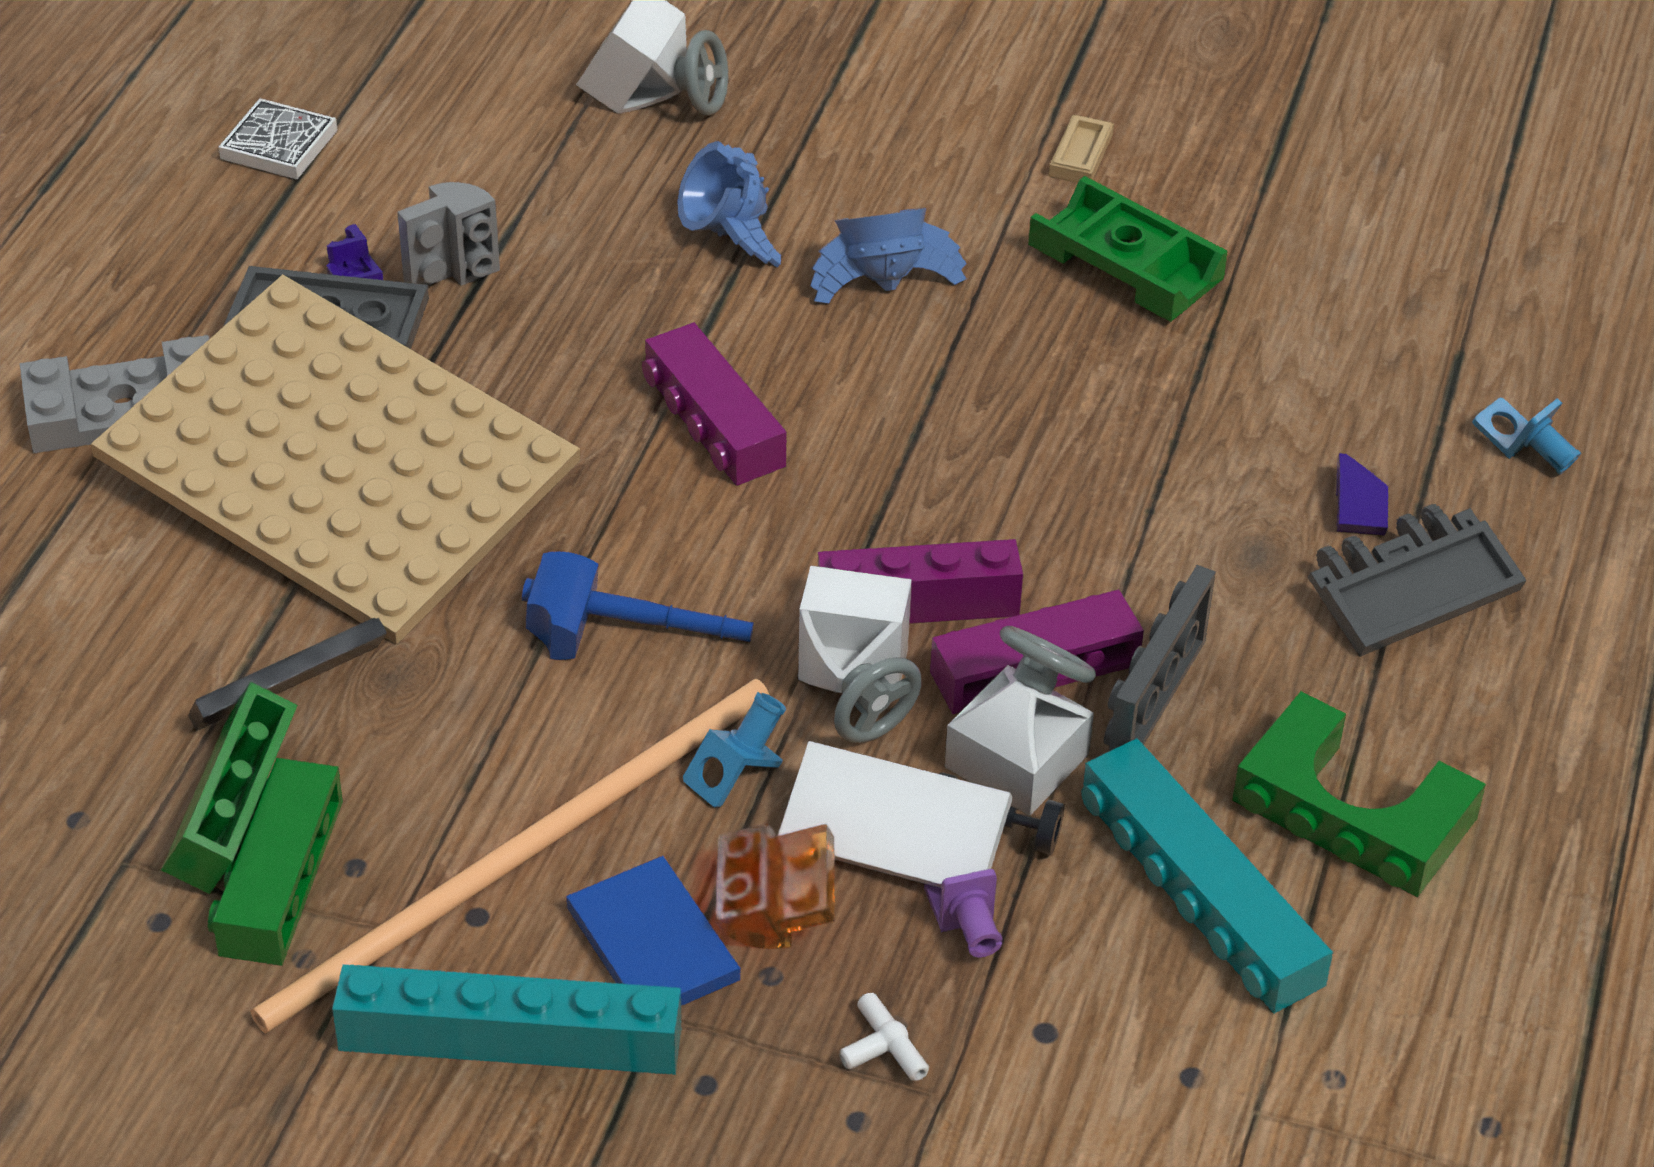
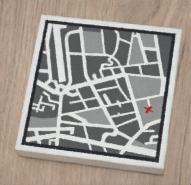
[219,99,337,180]

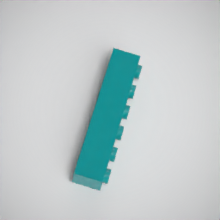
[1081,738,1333,1014]
[332,964,682,1075]

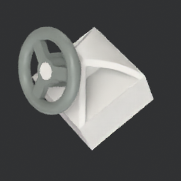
[576,0,729,116]
[798,566,921,743]
[945,626,1096,816]

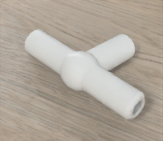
[840,993,929,1081]

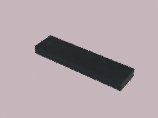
[188,617,387,731]

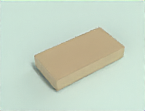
[1049,115,1114,183]

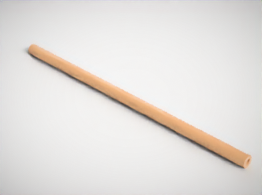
[251,679,769,1033]

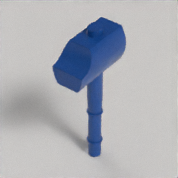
[522,552,754,660]

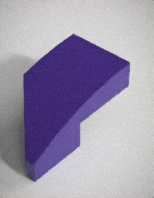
[326,224,384,280]
[1336,453,1388,535]

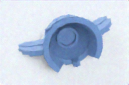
[677,141,781,267]
[810,208,967,303]

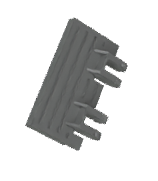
[1308,504,1527,657]

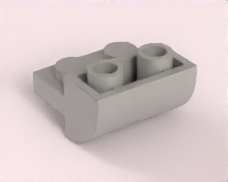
[397,182,500,286]

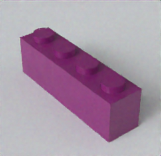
[642,322,787,486]
[817,539,1023,624]
[930,589,1144,714]

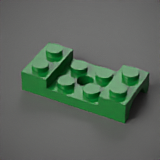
[1028,176,1228,322]

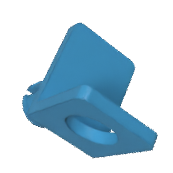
[1472,397,1581,475]
[683,692,786,807]

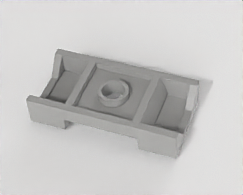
[19,335,209,453]

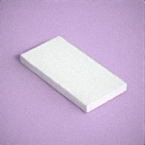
[777,741,1013,888]

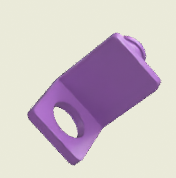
[924,869,1003,957]

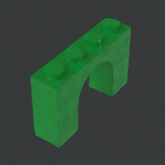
[1232,691,1486,897]

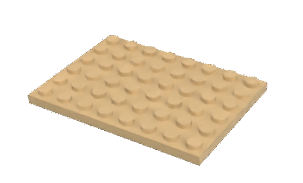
[91,274,580,645]

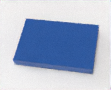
[566,856,740,1006]

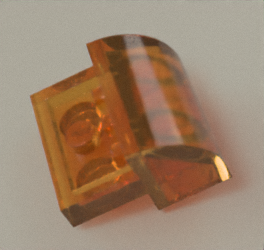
[716,824,835,949]

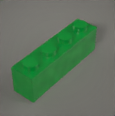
[161,682,298,894]
[208,758,343,966]

